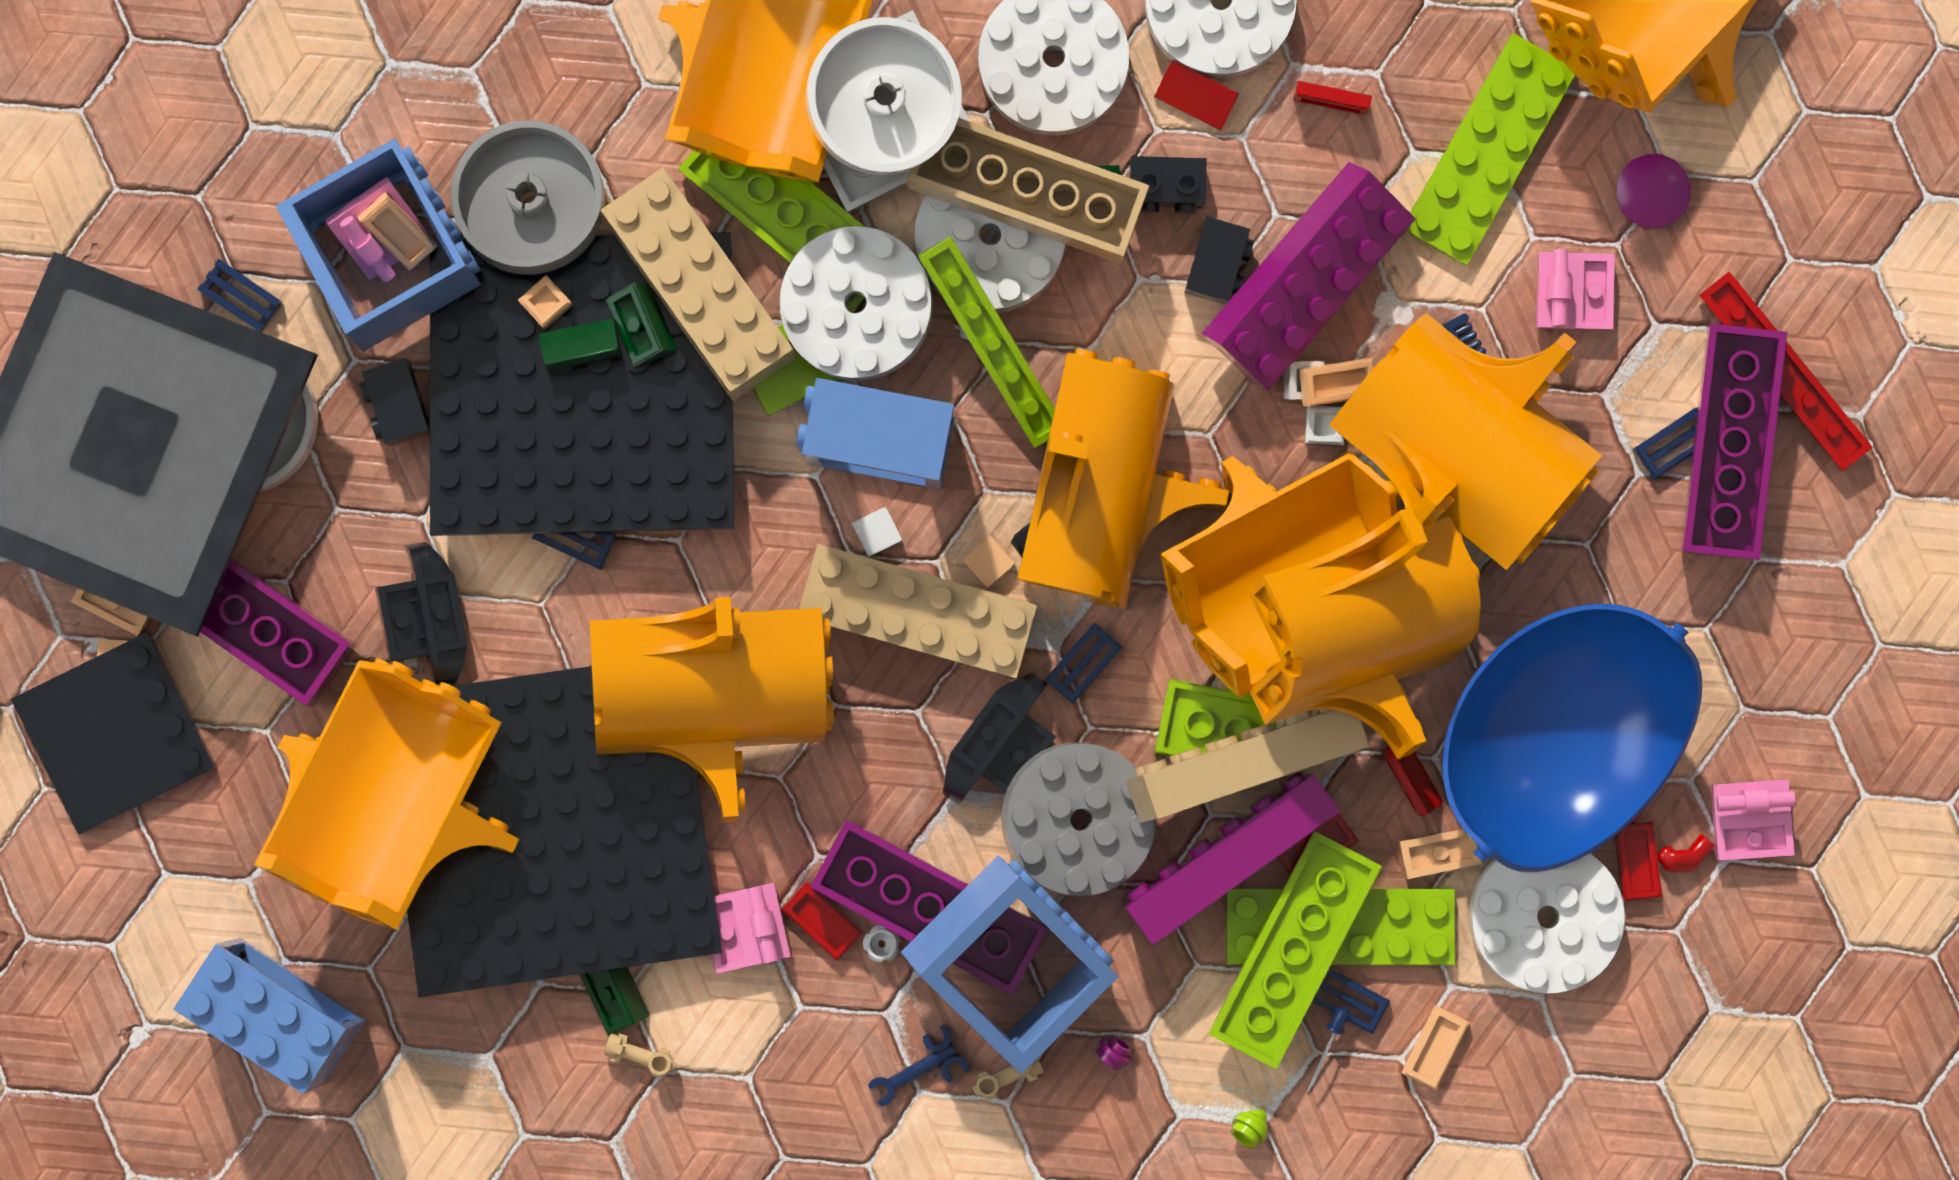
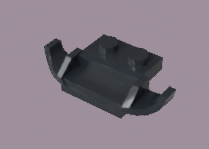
[375,542,468,686]
[943,672,1056,805]

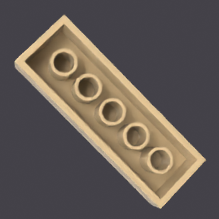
[907,118,1149,265]
[601,168,795,402]
[799,544,1037,679]
[1125,709,1370,823]

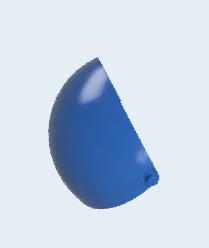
[1443,604,1703,872]

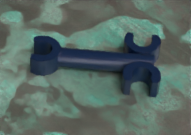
[868,1024,970,1106]

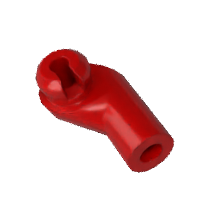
[1658,834,1715,873]

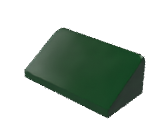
[606,282,677,367]
[539,318,621,371]
[579,967,649,1036]

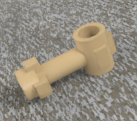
[604,1033,677,1078]
[972,1058,1044,1100]

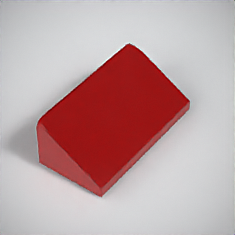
[1154,60,1239,131]
[1382,747,1443,817]

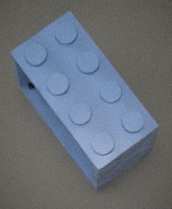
[276,138,481,352]
[796,378,955,490]
[901,855,1119,1074]
[173,938,366,1095]

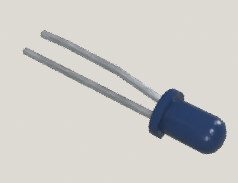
[1307,1007,1350,1093]

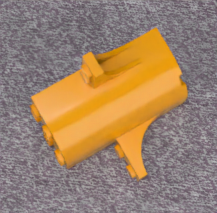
[658,0,872,182]
[1531,0,1757,113]
[1329,313,1602,570]
[1017,349,1229,610]
[1161,452,1399,698]
[1248,507,1481,759]
[589,597,834,823]
[254,658,519,930]

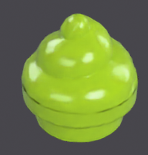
[1230,1109,1268,1149]

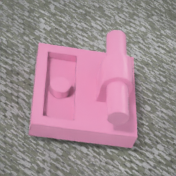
[325,177,432,282]
[1536,249,1615,331]
[1711,779,1795,861]
[713,882,791,974]

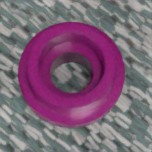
[1096,1036,1132,1071]

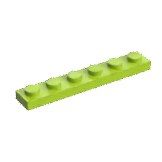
[918,235,1055,449]

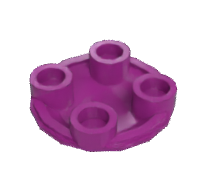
[1615,154,1691,229]

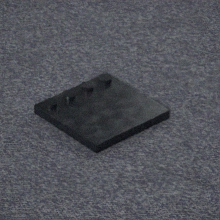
[11,632,217,835]

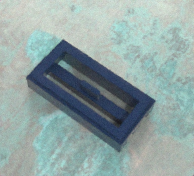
[197,259,282,332]
[1632,407,1698,480]
[532,532,617,570]
[1044,623,1122,704]
[1312,968,1390,1034]

